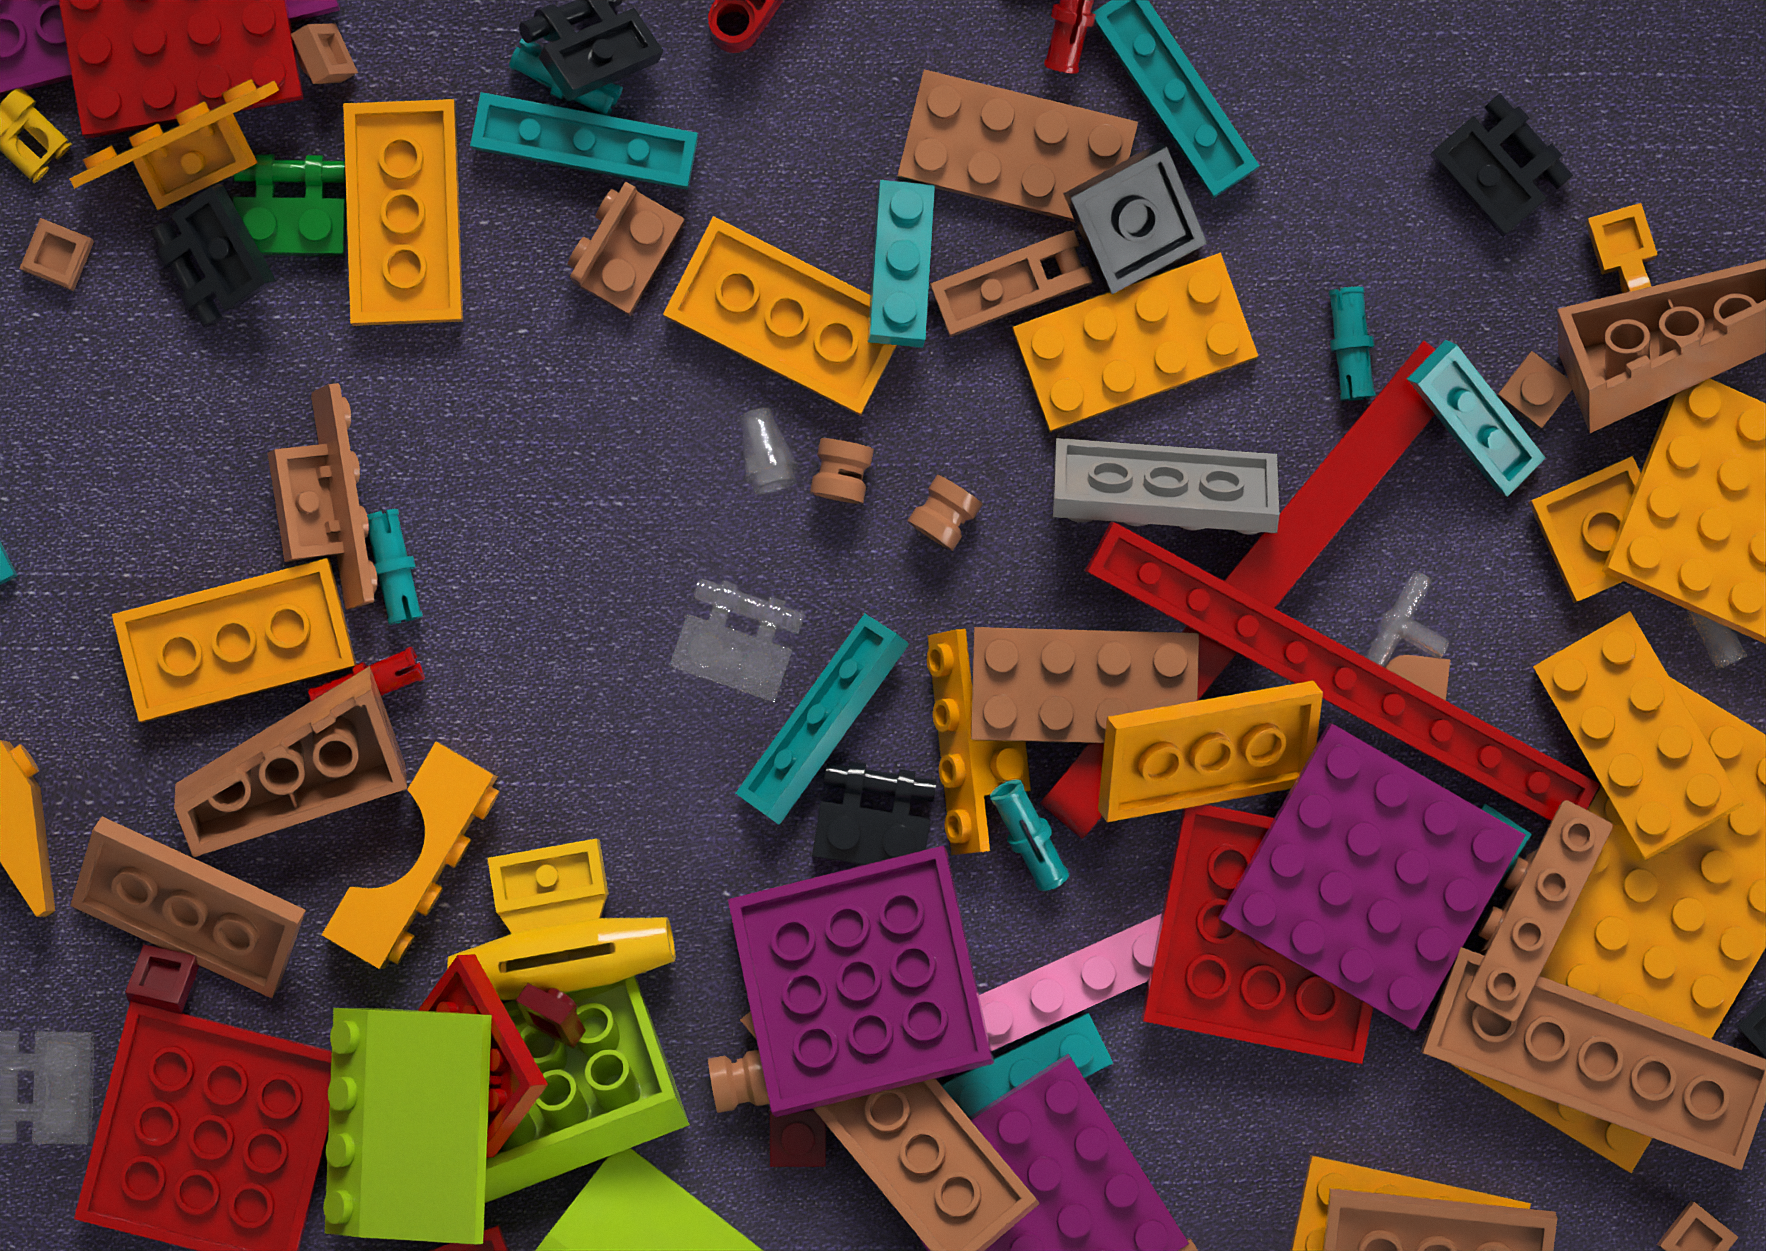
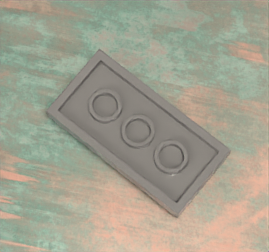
[1053,438,1279,534]

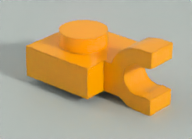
[1586,203,1658,293]

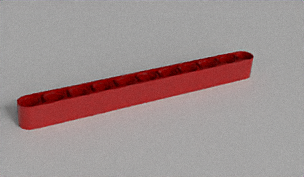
[1039,340,1436,839]

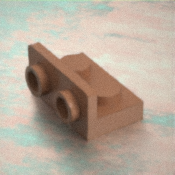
[567,182,686,316]

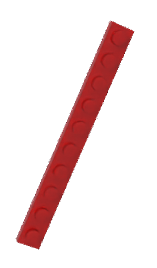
[1085,522,1600,822]

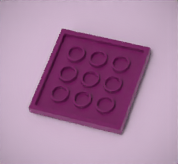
[1218,723,1526,1030]
[728,845,994,1117]
[918,1054,1189,1251]

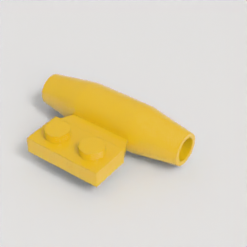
[447,838,676,1000]

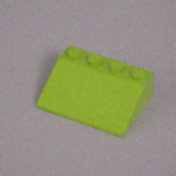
[485,976,689,1203]
[323,1008,492,1244]
[535,1148,764,1251]

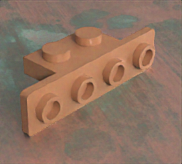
[267,383,377,610]
[1465,800,1612,1022]

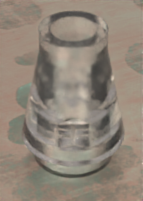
[739,408,799,494]

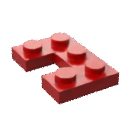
[418,954,548,1158]

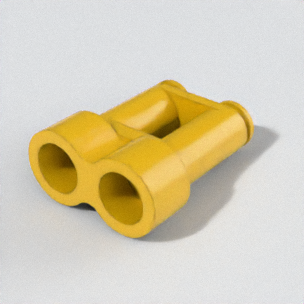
[0,89,73,183]

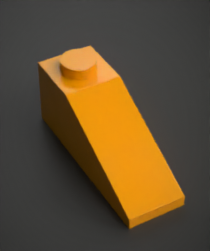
[0,740,55,917]

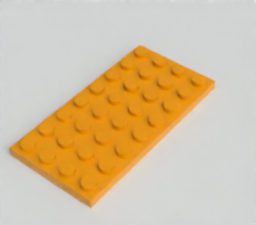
[1447,677,1766,1173]

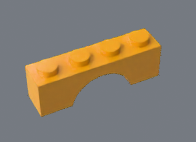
[322,742,500,969]

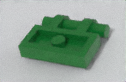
[234,154,347,256]

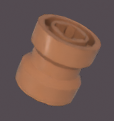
[810,438,874,504]
[907,475,983,551]
[708,1049,770,1113]

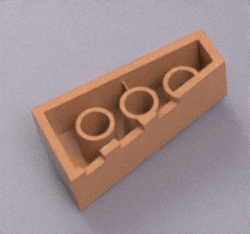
[1557,259,1766,433]
[174,666,407,857]

